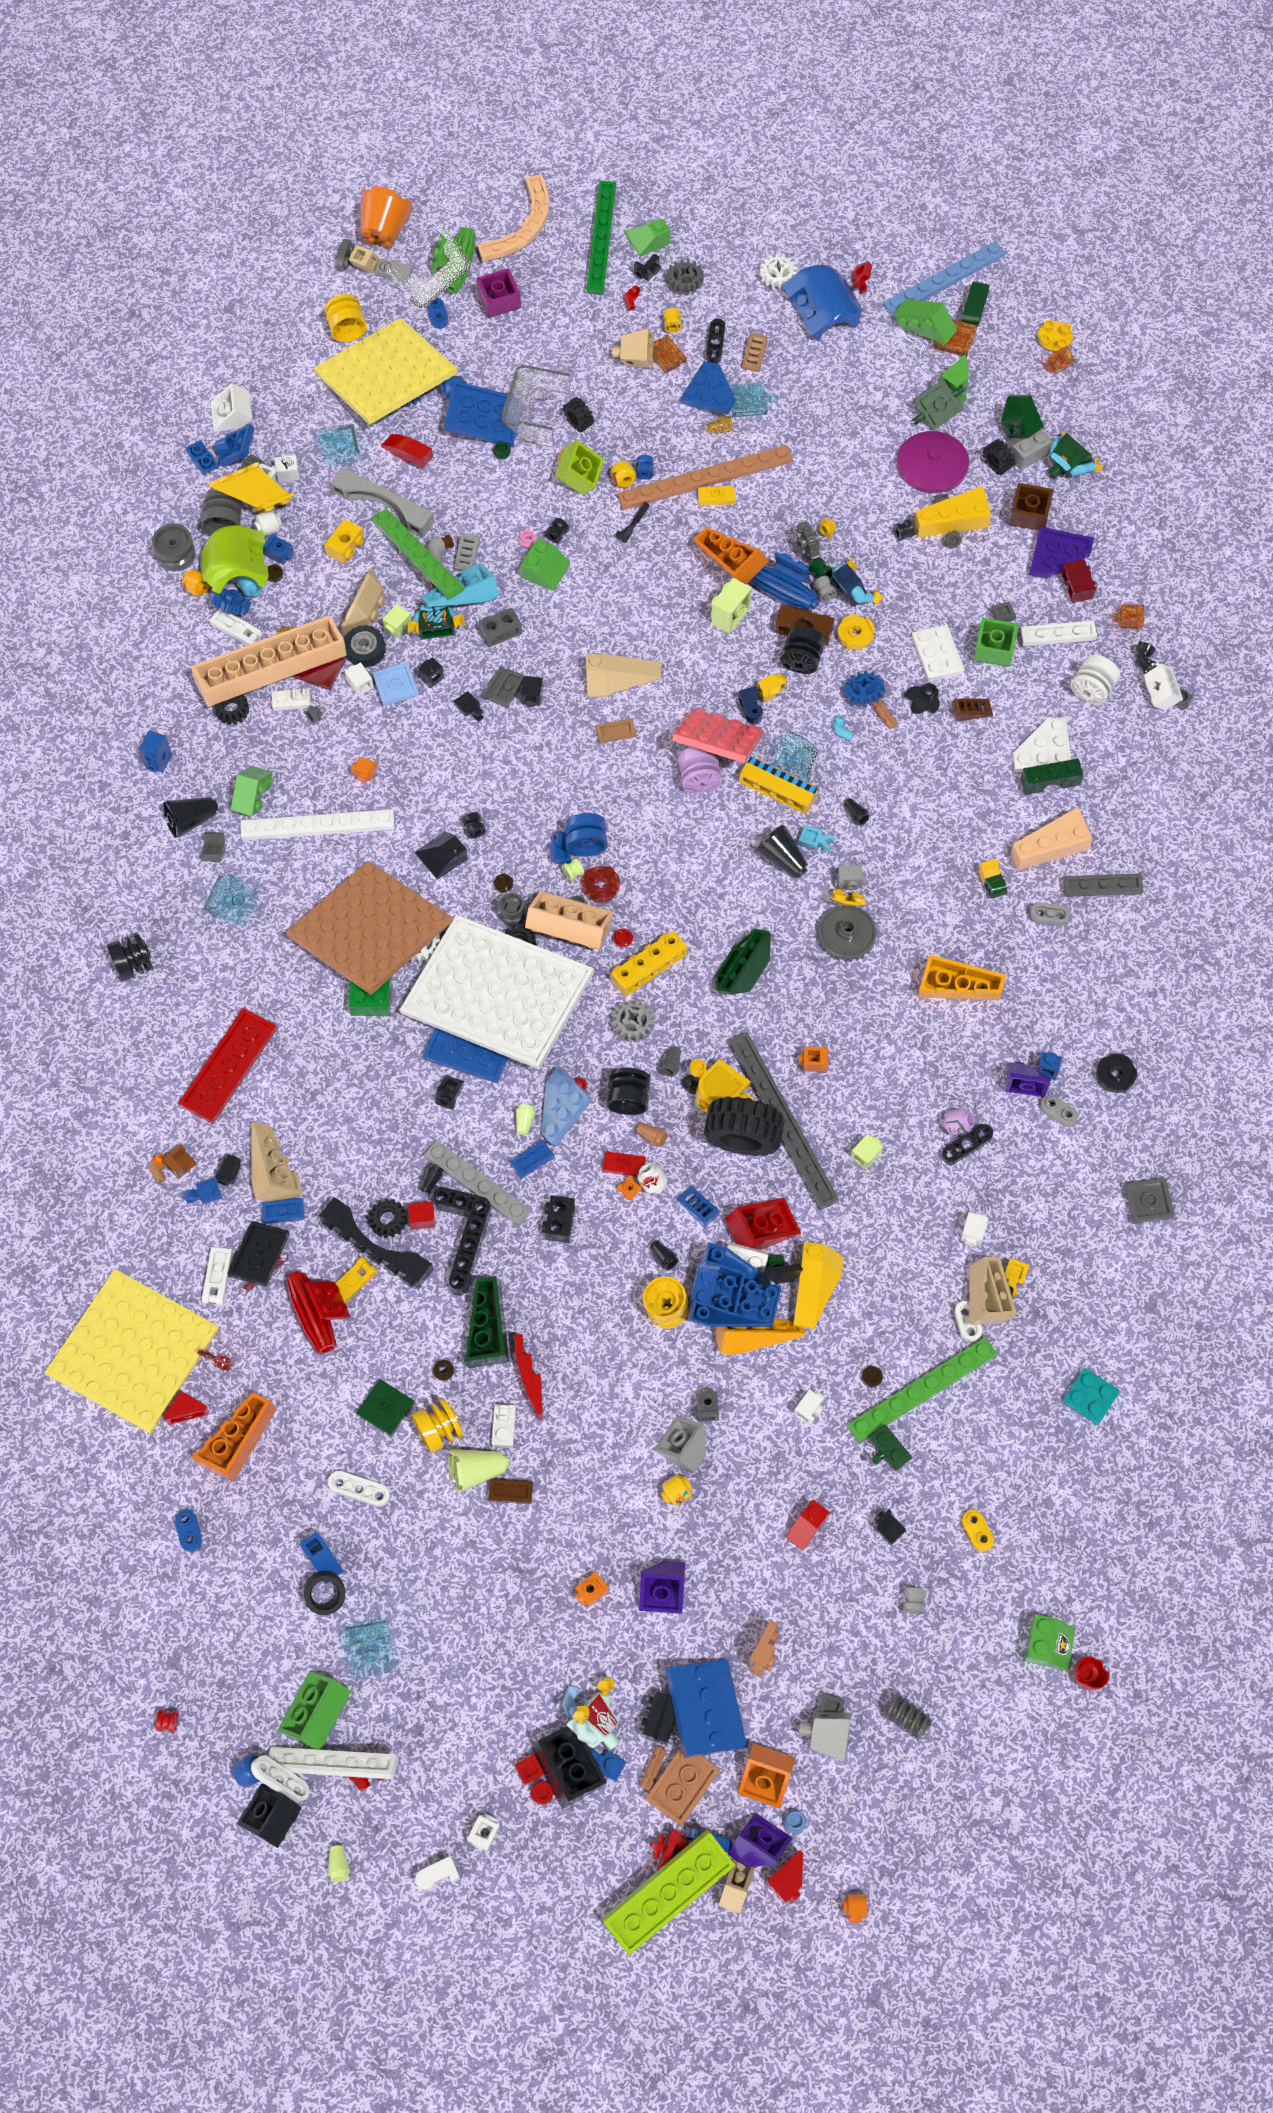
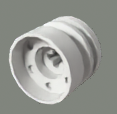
[1071,655,1121,705]

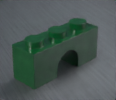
[1021,758,1084,795]

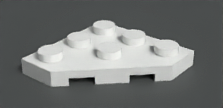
[1013,718,1071,772]

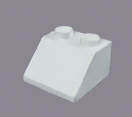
[211,383,252,431]

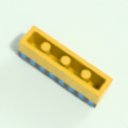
[739,757,818,815]

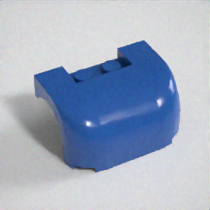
[782,265,863,341]

